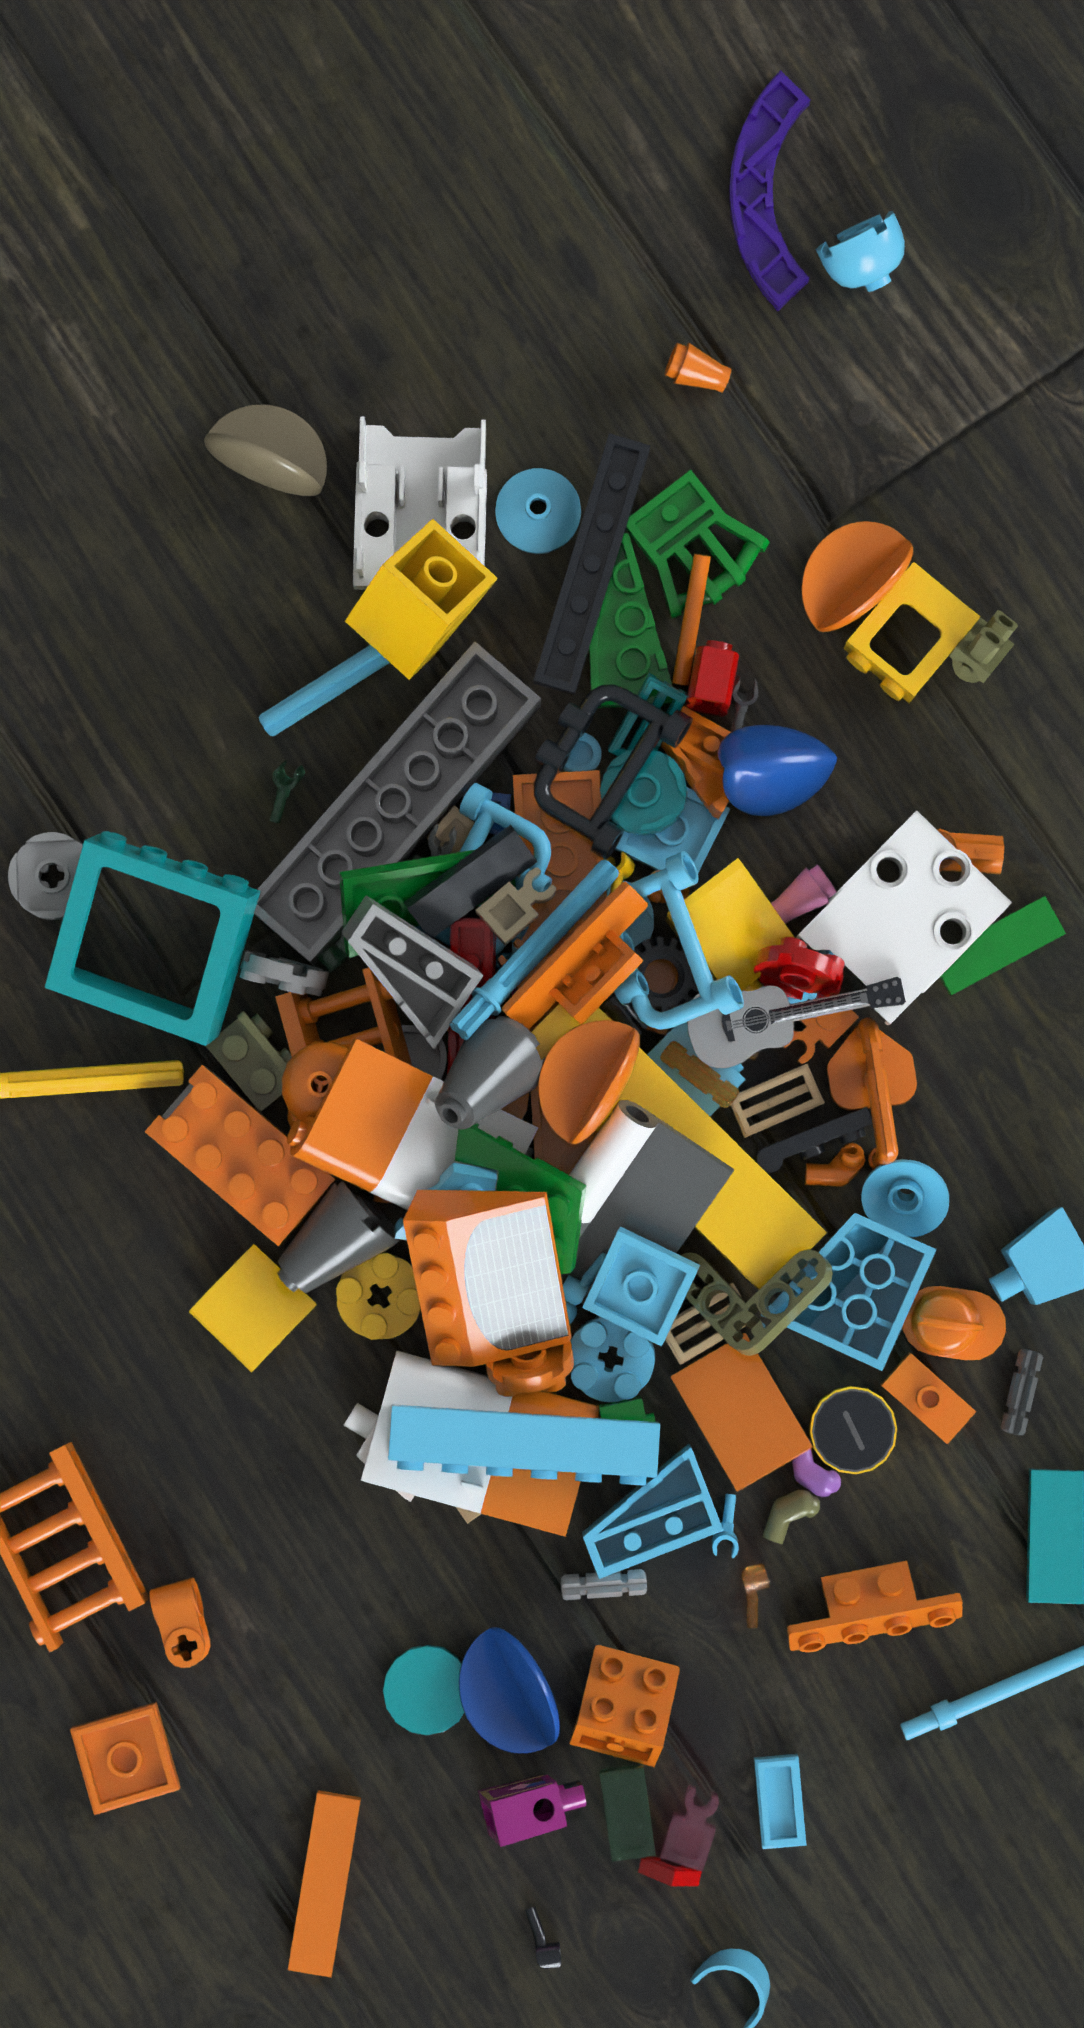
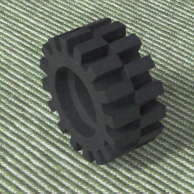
[634,937,699,1012]

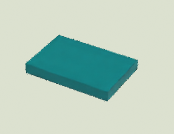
[1026,1469,1084,1604]

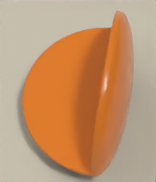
[801,521,913,632]
[538,1020,640,1144]

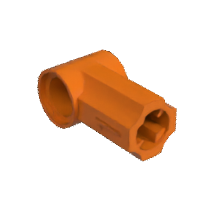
[937,829,1004,874]

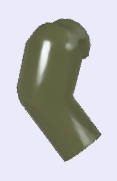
[762,1490,820,1544]

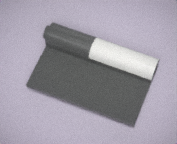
[561,1100,734,1305]

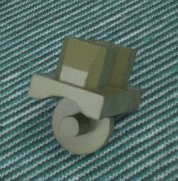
[949,610,1018,683]

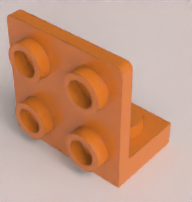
[569,1645,680,1767]

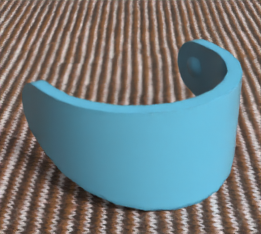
[690,1948,770,2028]

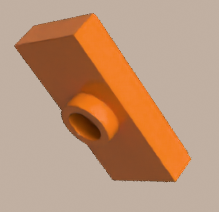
[880,1352,976,1444]

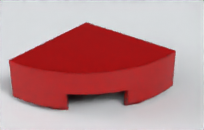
[638,1856,702,1886]

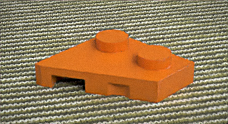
[661,706,731,820]

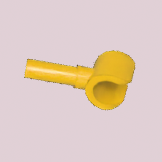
[607,852,635,893]

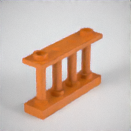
[275,967,412,1092]
[0,1442,150,1653]

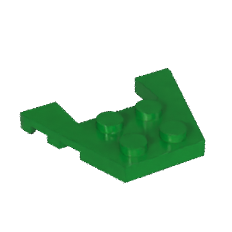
[454,1123,587,1274]

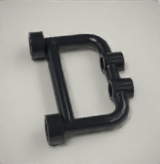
[533,684,693,860]

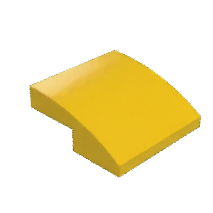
[189,1244,317,1373]

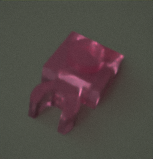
[660,1785,719,1872]

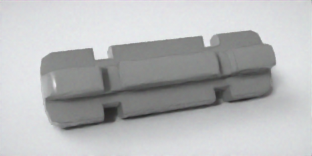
[561,1569,647,1600]

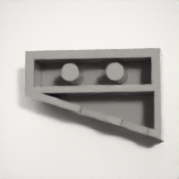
[342,896,483,1049]

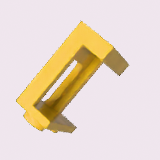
[843,562,980,703]

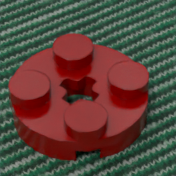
[754,937,845,1000]

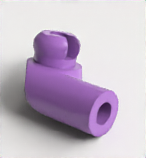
[792,1439,841,1497]

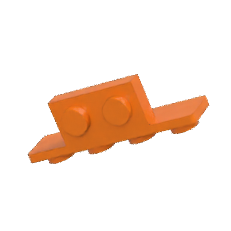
[502,881,648,1030]
[787,1561,963,1653]

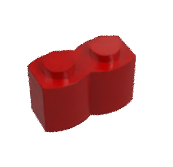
[685,640,739,717]

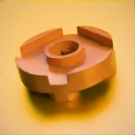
[485,1341,574,1397]

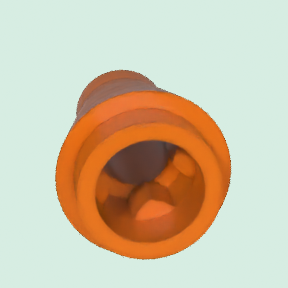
[665,342,732,393]

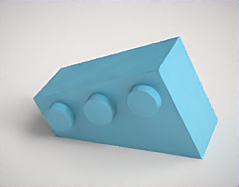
[582,1443,724,1579]

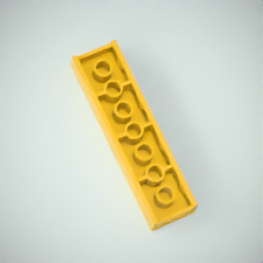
[531,1004,827,1290]

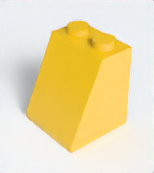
[345,519,498,680]
[665,858,795,991]

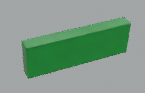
[940,896,1066,996]

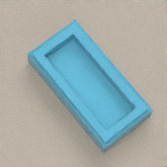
[754,1754,806,1849]

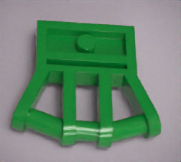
[626,470,770,619]

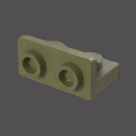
[206,1011,292,1113]

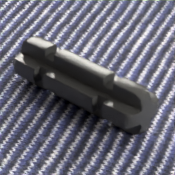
[1001,1349,1043,1435]

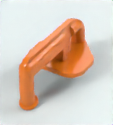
[827,1018,917,1170]

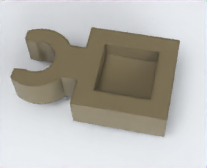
[476,867,556,945]

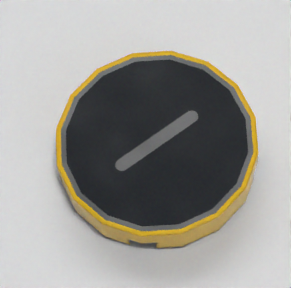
[809,1386,897,1474]

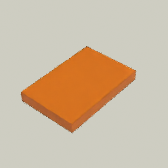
[670,1333,813,1492]

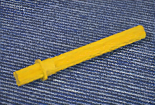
[0,1060,184,1099]

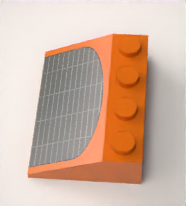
[403,1190,572,1367]

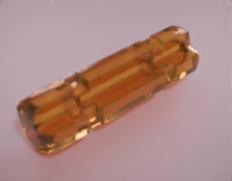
[660,1041,739,1108]

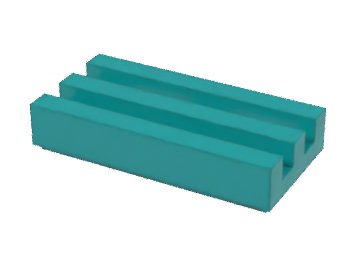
[608,673,688,756]

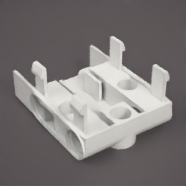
[353,417,487,590]
[796,810,1012,1025]

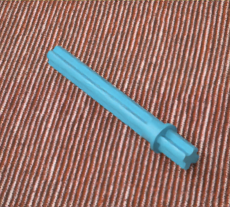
[259,645,390,736]
[449,859,619,1041]

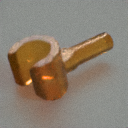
[742,1563,770,1628]

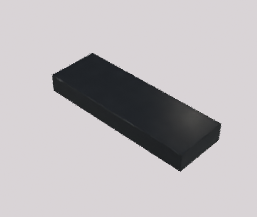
[403,824,537,938]

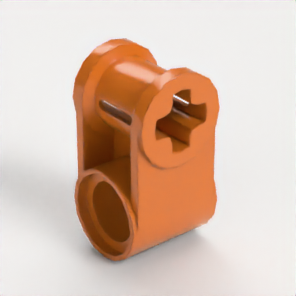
[149,1578,211,1668]

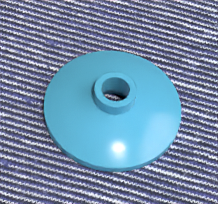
[495,468,581,554]
[861,1159,949,1237]

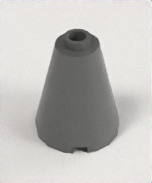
[435,1015,545,1129]
[277,1178,400,1293]

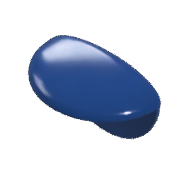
[718,725,837,816]
[459,1627,560,1754]

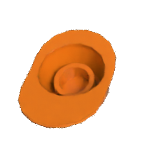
[902,1286,1006,1360]

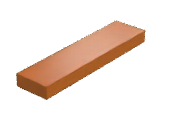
[288,1790,361,1977]

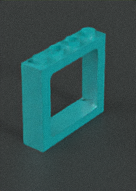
[45,831,261,1046]

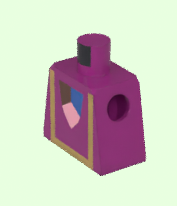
[478,1774,586,1847]

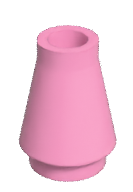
[771,864,837,924]

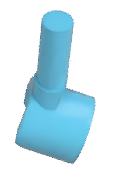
[563,1252,607,1305]
[712,1494,739,1558]

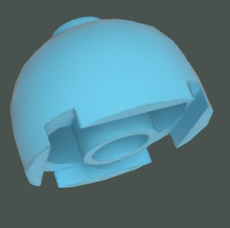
[816,211,905,292]

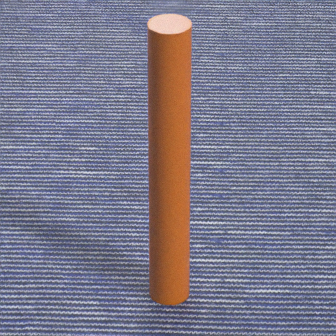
[672,554,711,685]

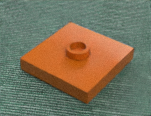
[70,1702,181,1815]

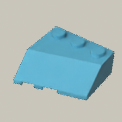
[761,1213,936,1371]

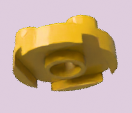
[336,1253,421,1340]

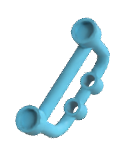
[416,783,552,955]
[614,851,744,1030]

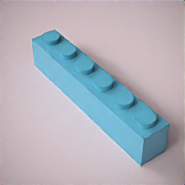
[388,1404,660,1485]

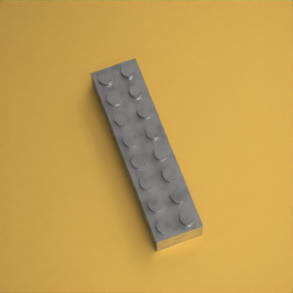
[254,642,541,966]

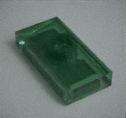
[600,1764,656,1862]

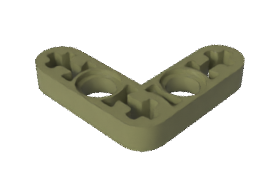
[681,1249,833,1356]

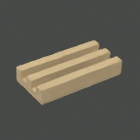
[727,1064,824,1138]
[665,1282,746,1365]

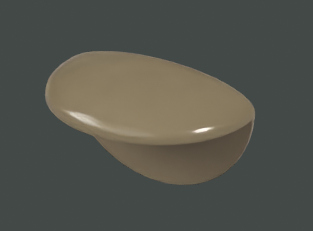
[204,405,327,496]

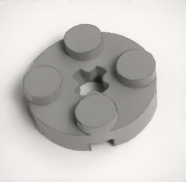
[8,832,83,920]
[240,950,329,996]

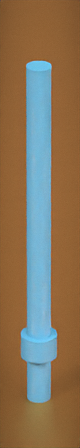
[900,1645,1084,1740]

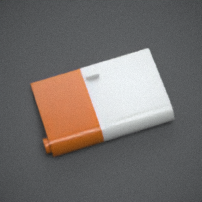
[287,1037,538,1210]
[361,1351,601,1537]

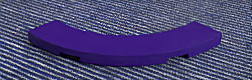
[729,70,810,311]

